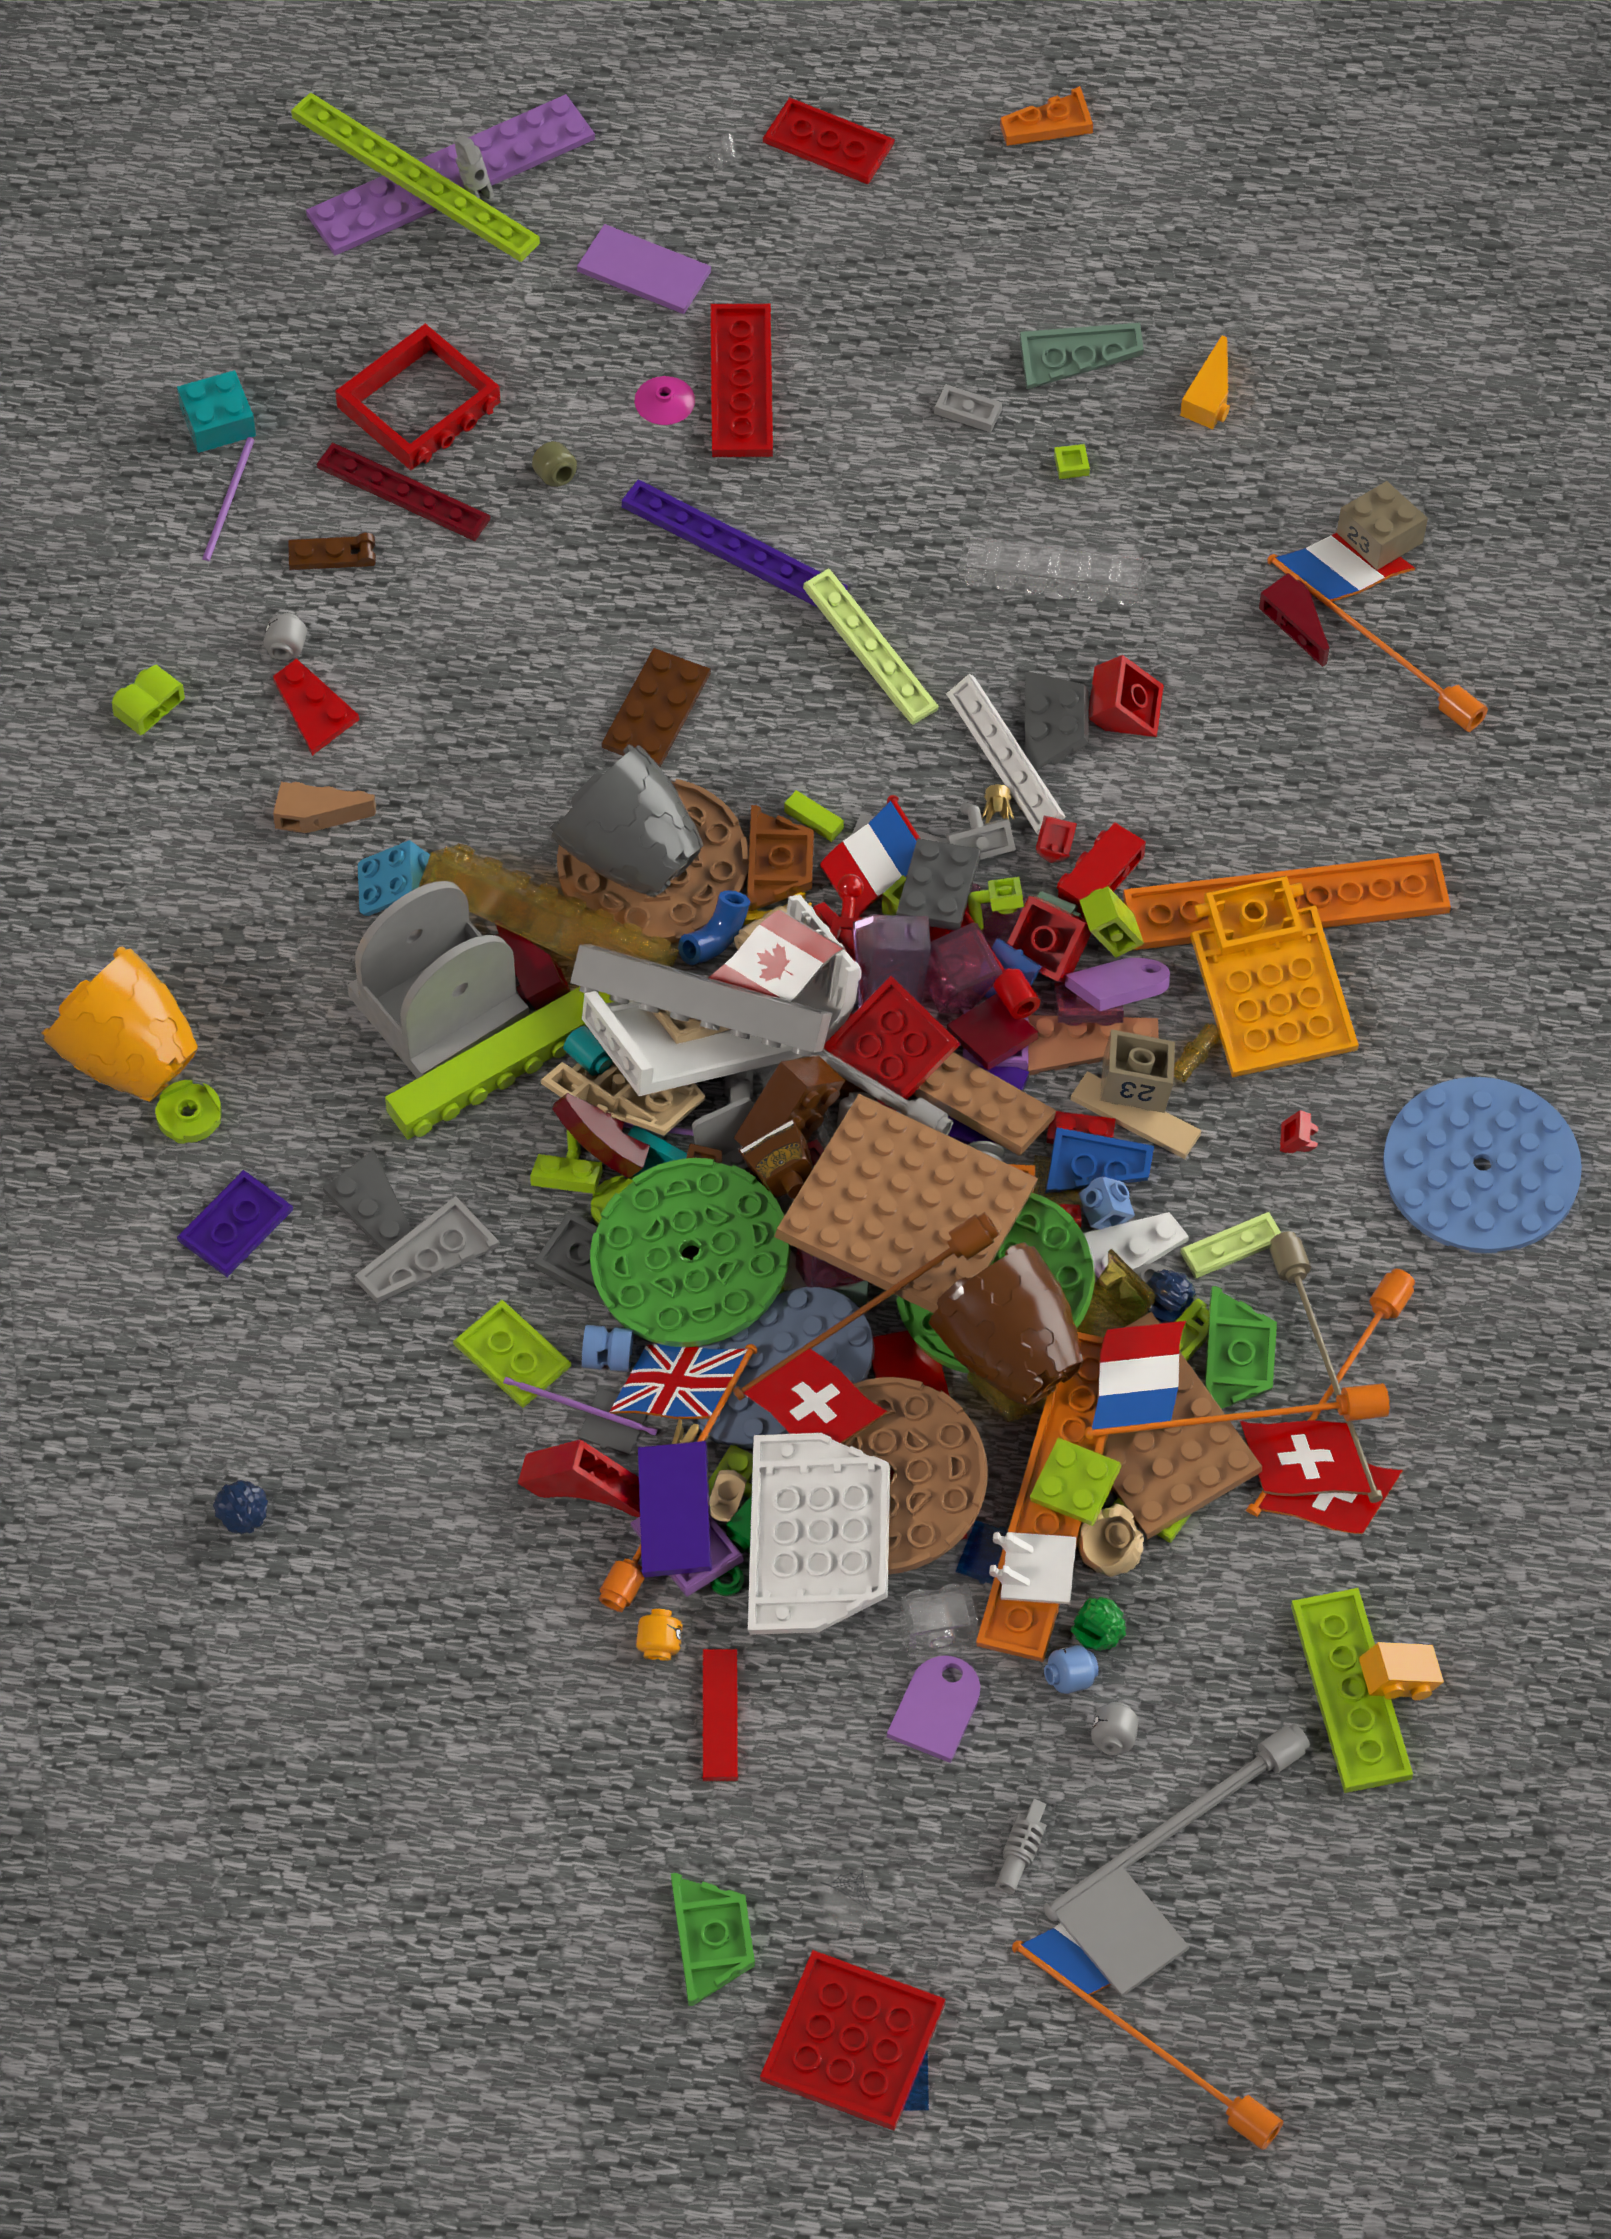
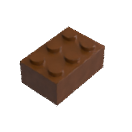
[734,1055,845,1147]

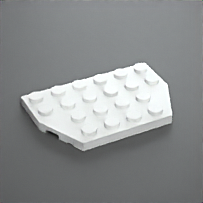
[748,1433,890,1635]

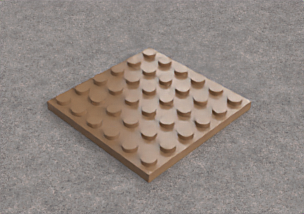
[774,1094,1038,1313]

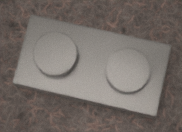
[934,384,1002,432]

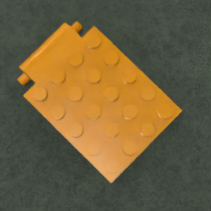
[1190,876,1359,1078]

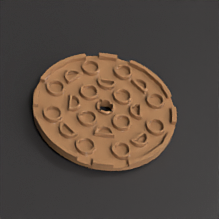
[557,779,749,945]
[843,1377,988,1574]

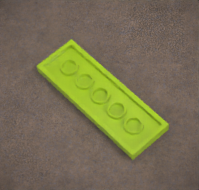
[1291,1588,1413,1793]

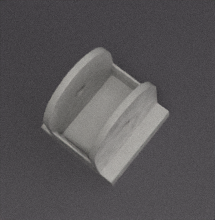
[347,881,529,1078]

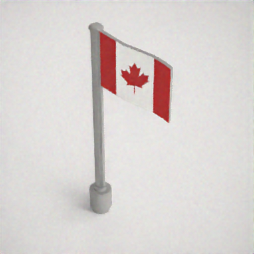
[703,910,953,1135]

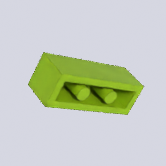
[784,790,844,842]

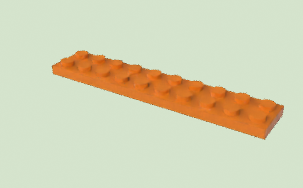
[1123,853,1451,950]
[976,1332,1108,1662]

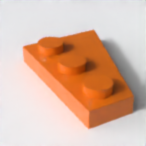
[1000,86,1093,146]

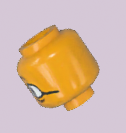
[636,1609,683,1661]

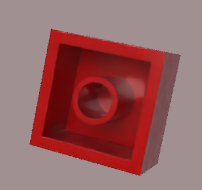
[1007,896,1091,983]

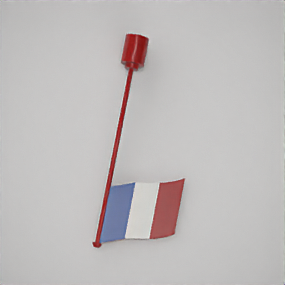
[820,795,1040,1019]

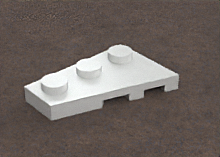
[1083,1212,1189,1290]

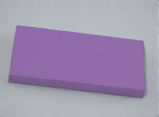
[577,224,711,314]

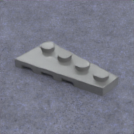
[355,1196,500,1303]

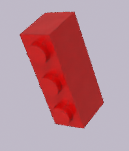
[1057,822,1146,919]

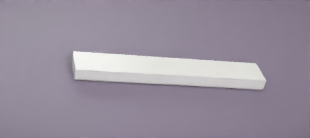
[946,674,1066,835]

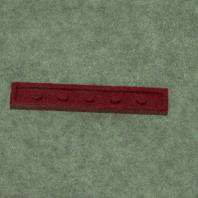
[317,442,491,541]

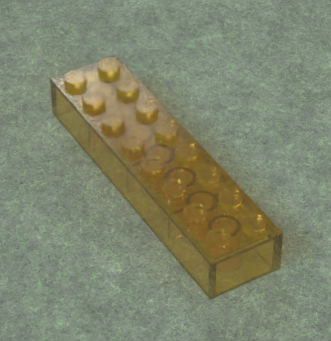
[419,843,679,968]

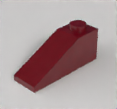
[1259,573,1330,667]

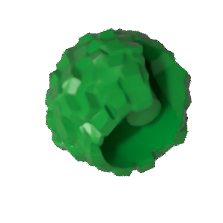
[1070,1597,1126,1651]

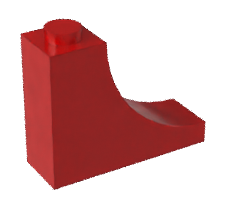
[518,1439,640,1517]

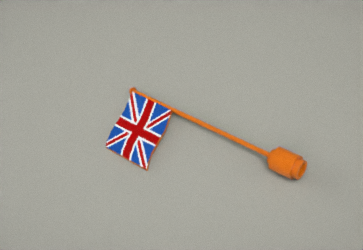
[599,1344,757,1612]

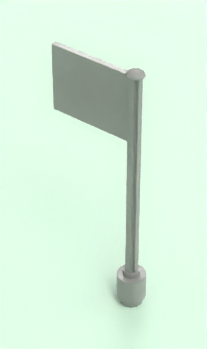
[1043,1724,1310,1997]

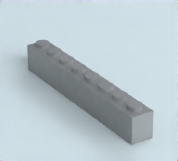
[570,944,832,1057]

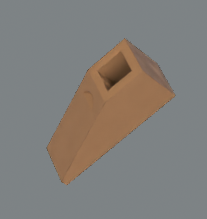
[273,782,376,833]

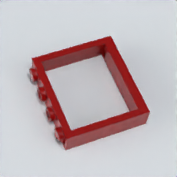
[335,323,501,471]

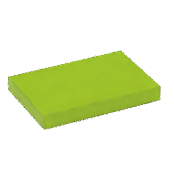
[453,1300,571,1408]

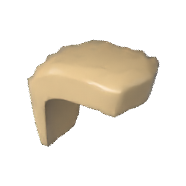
[709,1470,747,1522]

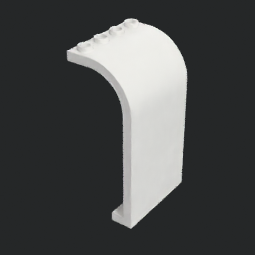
[582,894,861,1096]

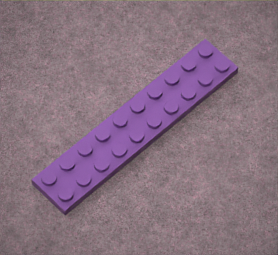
[306,94,595,256]

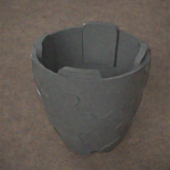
[550,744,704,898]

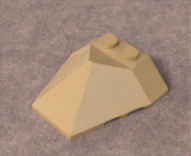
[541,1062,705,1136]

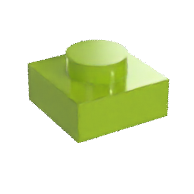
[1054,444,1090,479]

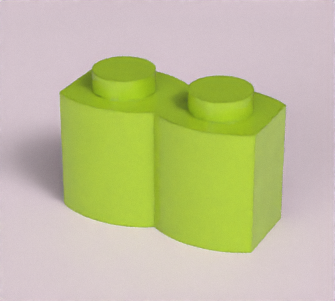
[111,664,185,735]

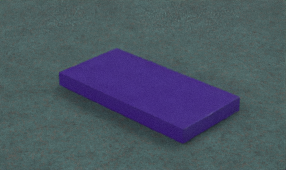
[638,1441,712,1577]

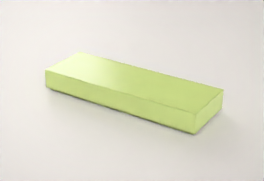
[1180,1212,1281,1279]

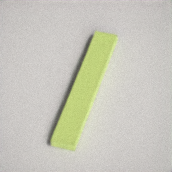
[803,569,939,725]

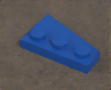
[1045,1128,1154,1193]

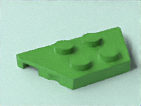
[1204,1286,1277,1409]
[671,1873,755,2006]

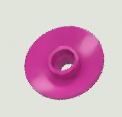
[634,376,695,425]

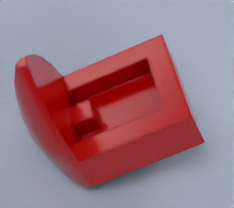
[1036,815,1077,863]

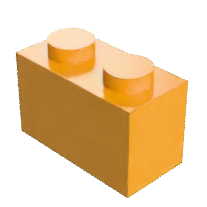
[1359,1642,1444,1700]

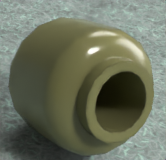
[532,441,577,487]

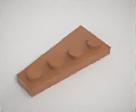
[1028,1015,1158,1075]

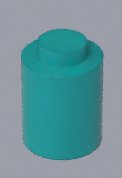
[564,1026,613,1076]

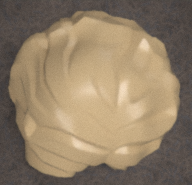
[1077,1504,1144,1577]

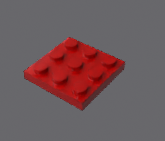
[824,976,961,1111]

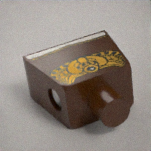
[739,1118,814,1199]

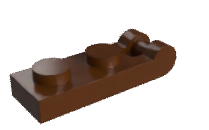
[288,532,376,570]

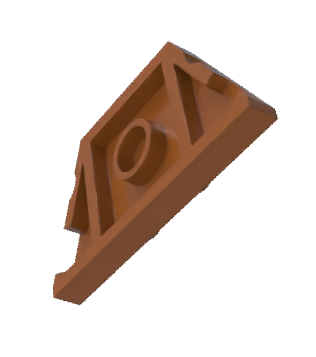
[747,805,814,911]

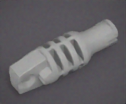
[995,1799,1047,1894]

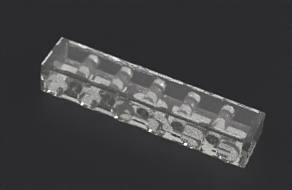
[959,536,1149,606]

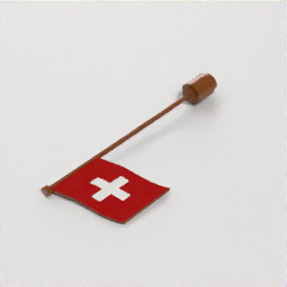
[733,1212,1000,1444]

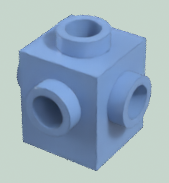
[1079,1176,1135,1229]

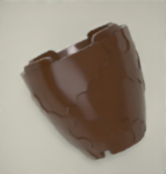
[929,1242,1083,1406]

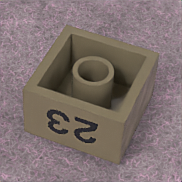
[1336,481,1428,570]
[1100,1029,1175,1113]

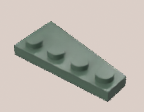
[1020,323,1144,389]

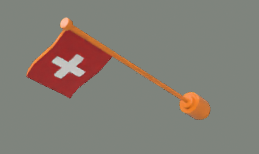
[1246,1268,1415,1534]

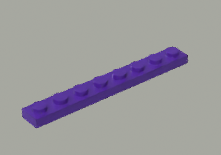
[622,479,848,608]

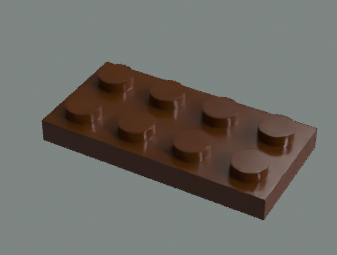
[602,648,711,767]

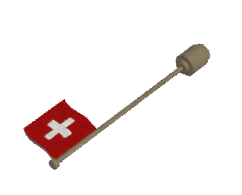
[1240,1231,1383,1503]

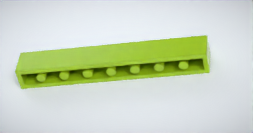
[385,986,614,1140]

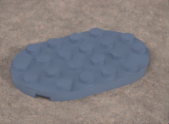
[691,1287,875,1449]

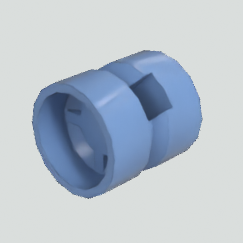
[582,1325,634,1372]

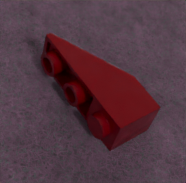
[494,919,571,1010]

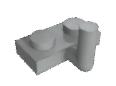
[946,802,1016,860]

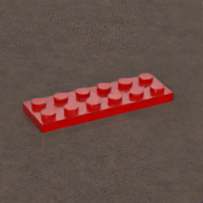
[710,303,773,457]

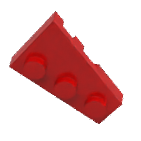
[273,658,359,756]

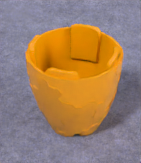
[41,946,198,1102]

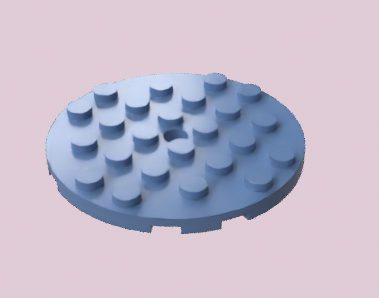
[1383,1077,1582,1253]

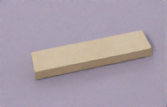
[1071,1071,1201,1159]

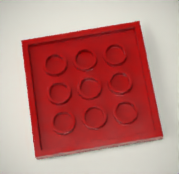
[760,1950,946,2131]

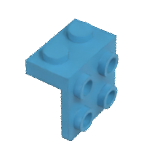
[358,840,434,916]

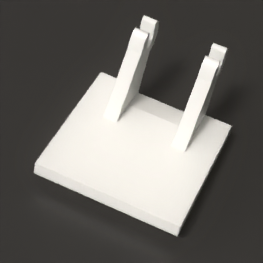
[989,1532,1077,1604]

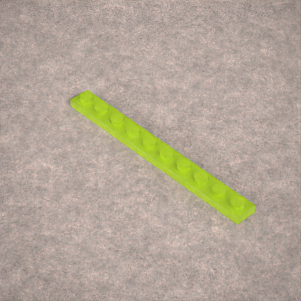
[291,92,540,262]

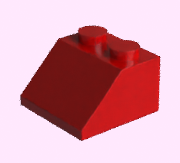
[1089,655,1164,737]

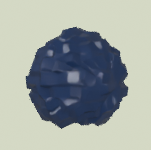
[1142,1269,1196,1322]
[213,1480,268,1534]

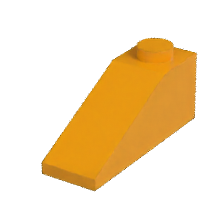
[1180,335,1230,429]

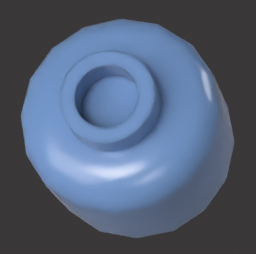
[1044,1645,1098,1694]

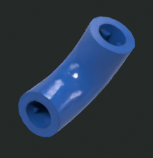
[678,890,750,965]

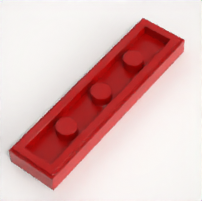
[703,1649,738,1781]

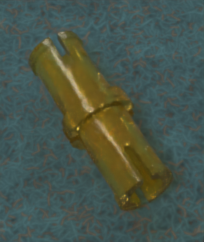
[1174,1023,1221,1083]

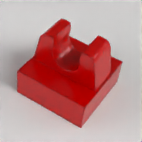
[1280,1110,1318,1154]

